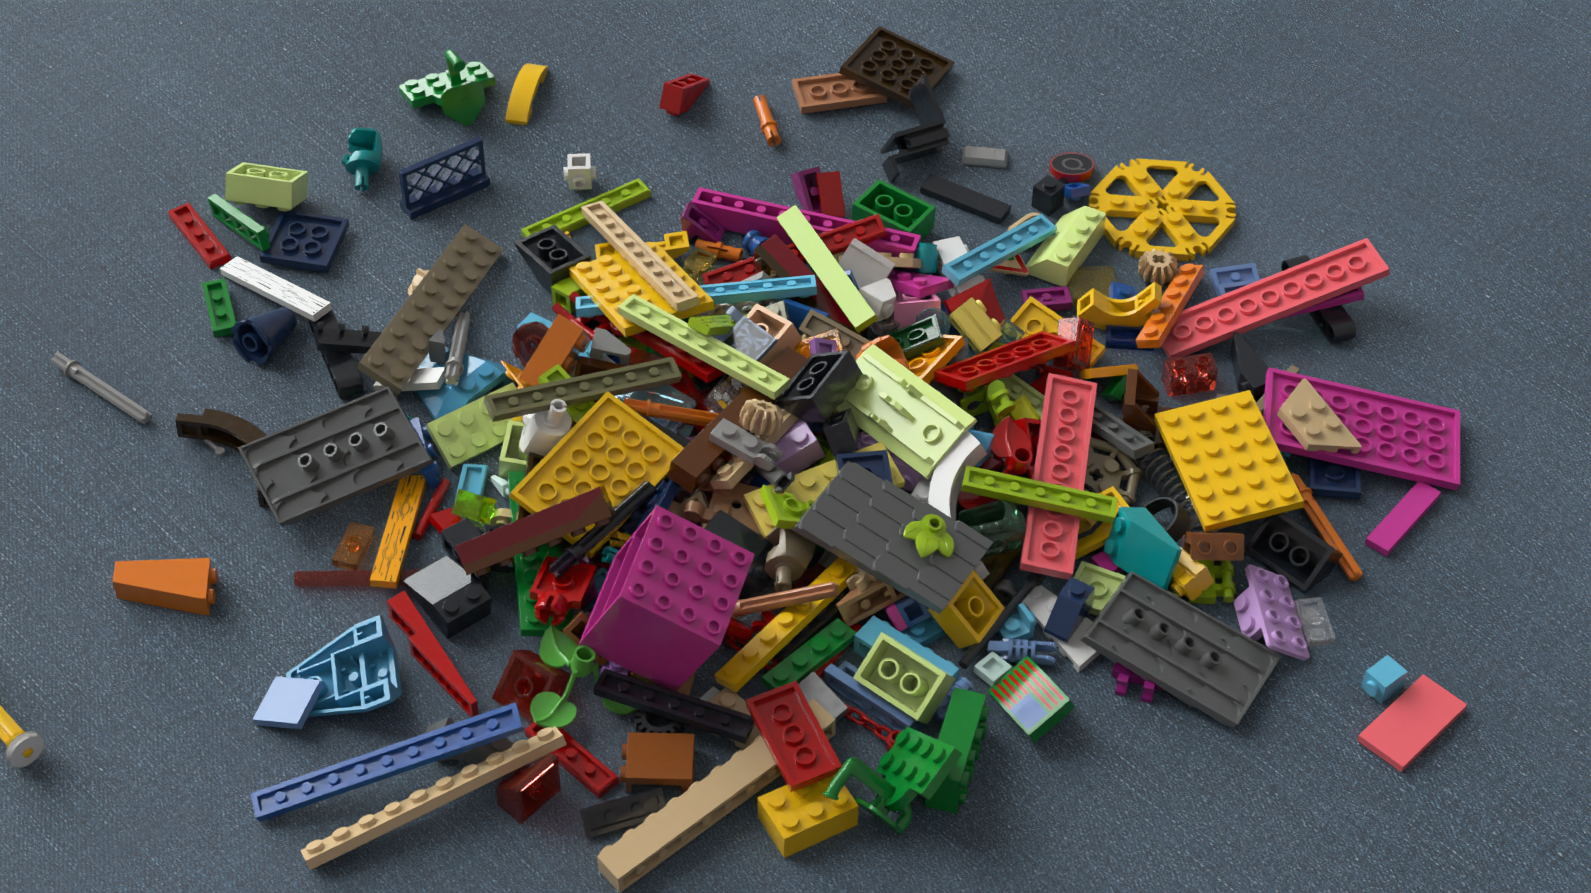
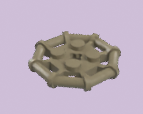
[1084,436,1142,506]

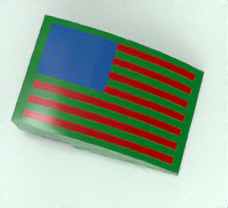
[987,656,1075,743]

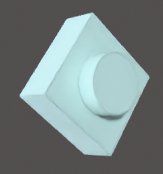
[974,651,1012,686]

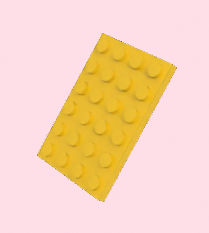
[569,242,715,337]
[1154,390,1304,532]
[510,391,684,558]

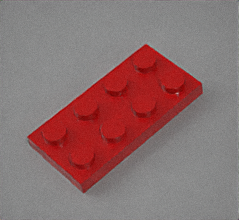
[746,681,842,792]

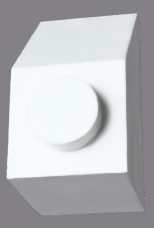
[859,278,896,322]

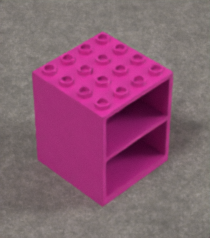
[578,505,755,691]

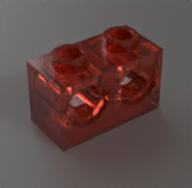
[1161,353,1218,397]

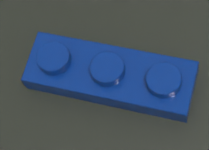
[410,417,441,489]

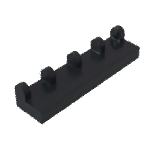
[314,322,382,354]

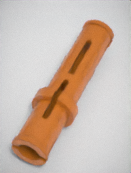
[753,95,781,147]

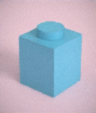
[1361,655,1408,704]

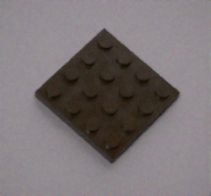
[839,26,955,110]

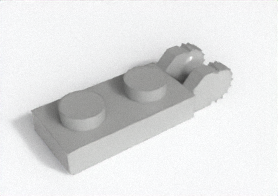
[709,418,783,471]

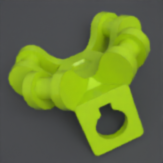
[960,380,1016,427]

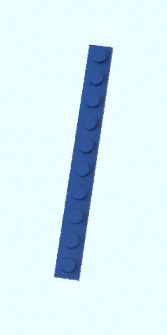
[251,702,525,822]

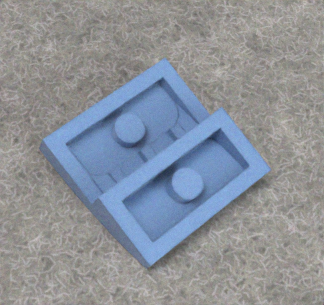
[1208,263,1263,297]

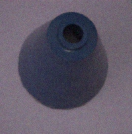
[231,307,297,365]

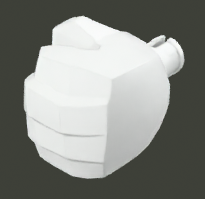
[519,399,572,456]

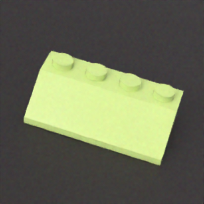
[1026,206,1106,287]

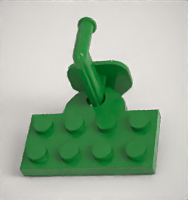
[399,49,496,126]
[823,726,962,835]

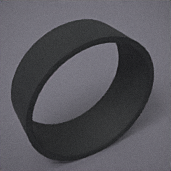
[1143,497,1189,543]

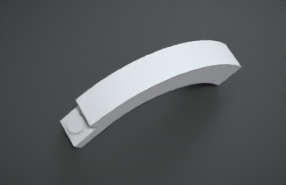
[928,431,989,580]

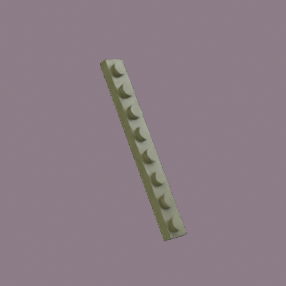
[484,357,682,422]

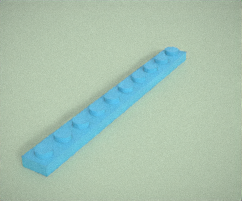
[576,275,817,318]

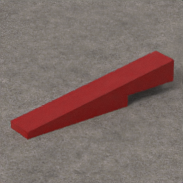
[387,591,479,718]

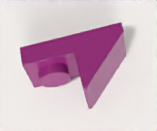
[681,201,725,243]

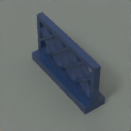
[399,136,491,220]

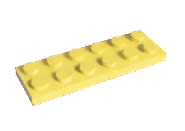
[743,441,905,540]

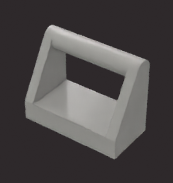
[590,328,631,366]

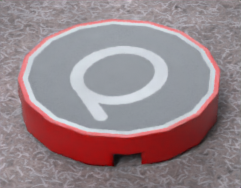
[1049,152,1095,182]

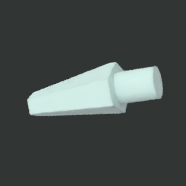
[491,475,509,500]

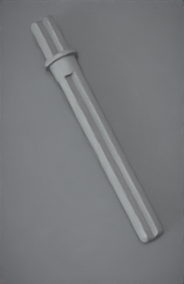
[444,311,471,386]
[51,352,152,424]

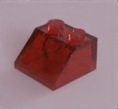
[492,650,571,723]
[496,755,561,824]

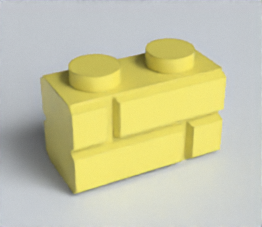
[947,297,1003,355]

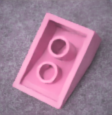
[887,290,941,331]

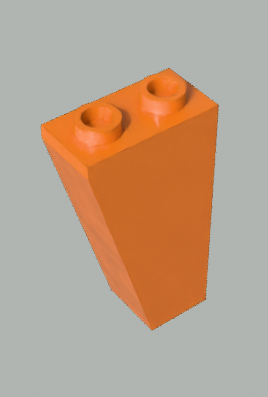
[112,558,218,615]

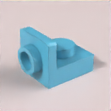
[996,603,1037,641]

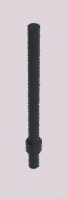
[958,572,1046,669]

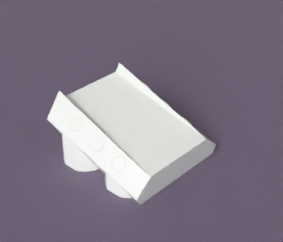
[838,238,895,291]

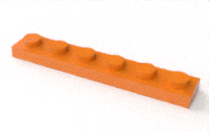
[1136,264,1205,348]

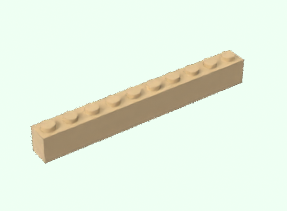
[597,699,836,893]

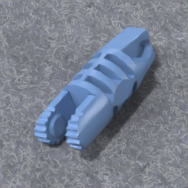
[987,638,1057,666]

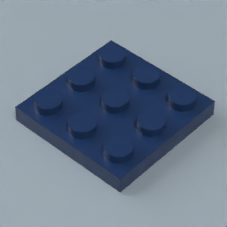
[259,210,349,273]

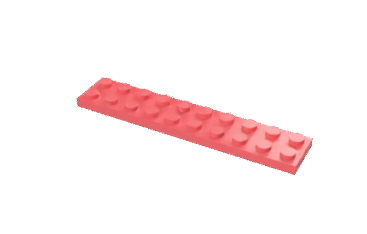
[1161,238,1389,361]
[1020,373,1097,580]

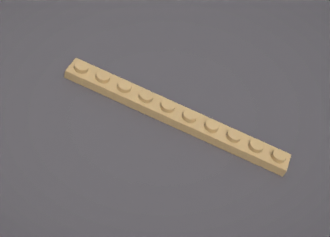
[581,200,700,312]
[300,726,567,870]

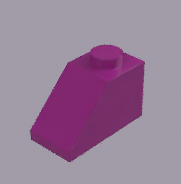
[790,166,821,213]

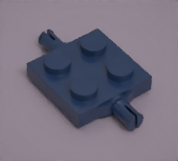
[623,478,680,535]

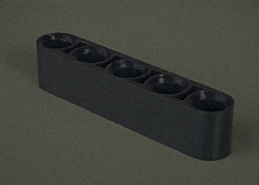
[1281,255,1356,344]
[308,310,364,399]

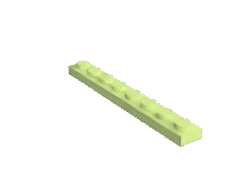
[618,294,790,400]

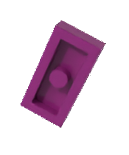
[1021,286,1072,311]

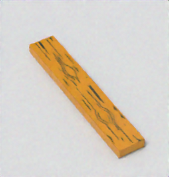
[370,475,427,589]

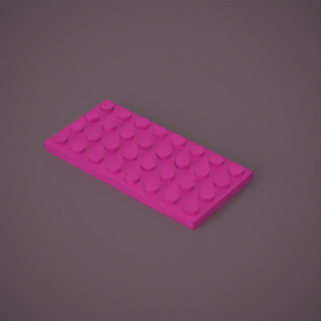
[1263,367,1460,491]

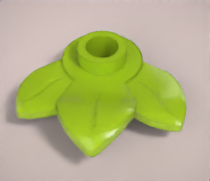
[903,514,954,558]

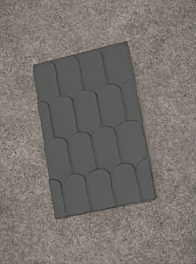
[238,386,434,527]
[792,461,993,613]
[1080,571,1281,728]

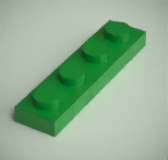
[207,194,271,252]
[762,618,856,690]

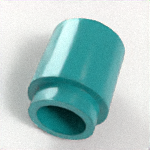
[913,242,939,275]

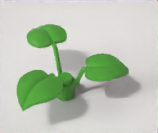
[530,625,638,729]

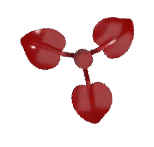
[958,416,1033,514]

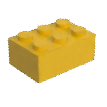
[757,775,859,858]

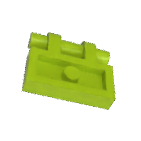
[1188,560,1236,604]

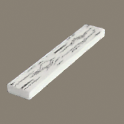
[220,256,332,322]

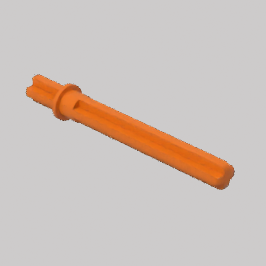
[623,398,755,434]
[1291,473,1363,581]

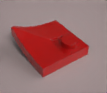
[943,278,1008,336]

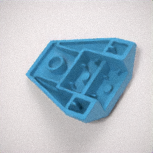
[415,347,518,420]
[286,615,402,717]

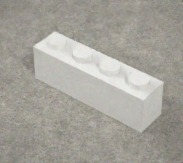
[933,236,985,297]

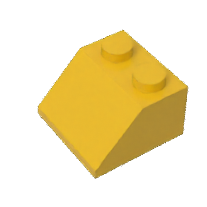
[927,569,1004,649]

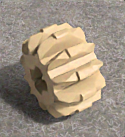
[1138,248,1178,286]
[739,399,784,437]

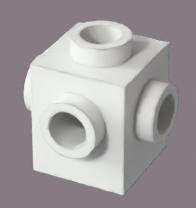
[564,153,596,190]

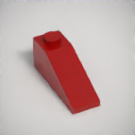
[659,73,710,116]

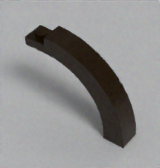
[175,408,270,508]

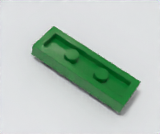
[201,278,236,338]

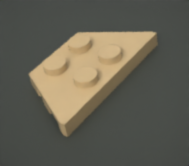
[1277,378,1362,454]

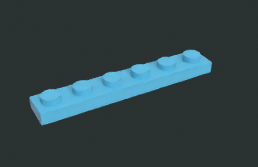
[941,213,1057,287]

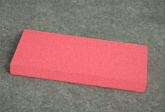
[1357,674,1467,772]

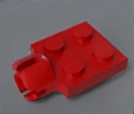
[530,556,597,626]

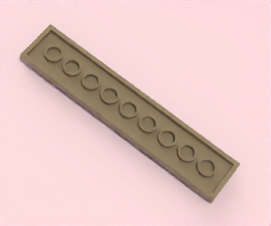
[357,224,504,395]

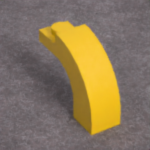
[1077,282,1162,331]

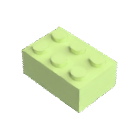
[225,162,308,211]
[853,632,956,724]

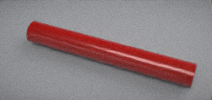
[412,478,451,540]

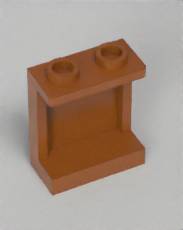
[1182,531,1244,561]
[620,732,695,795]

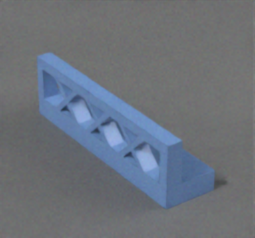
[824,660,925,731]

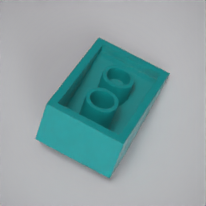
[1104,507,1182,591]

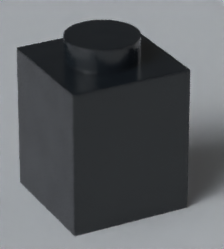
[1031,175,1065,216]

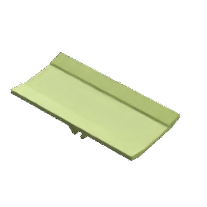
[836,344,977,480]

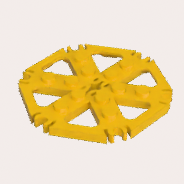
[1089,158,1236,261]

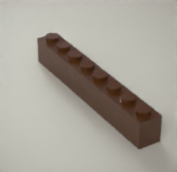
[668,347,808,494]

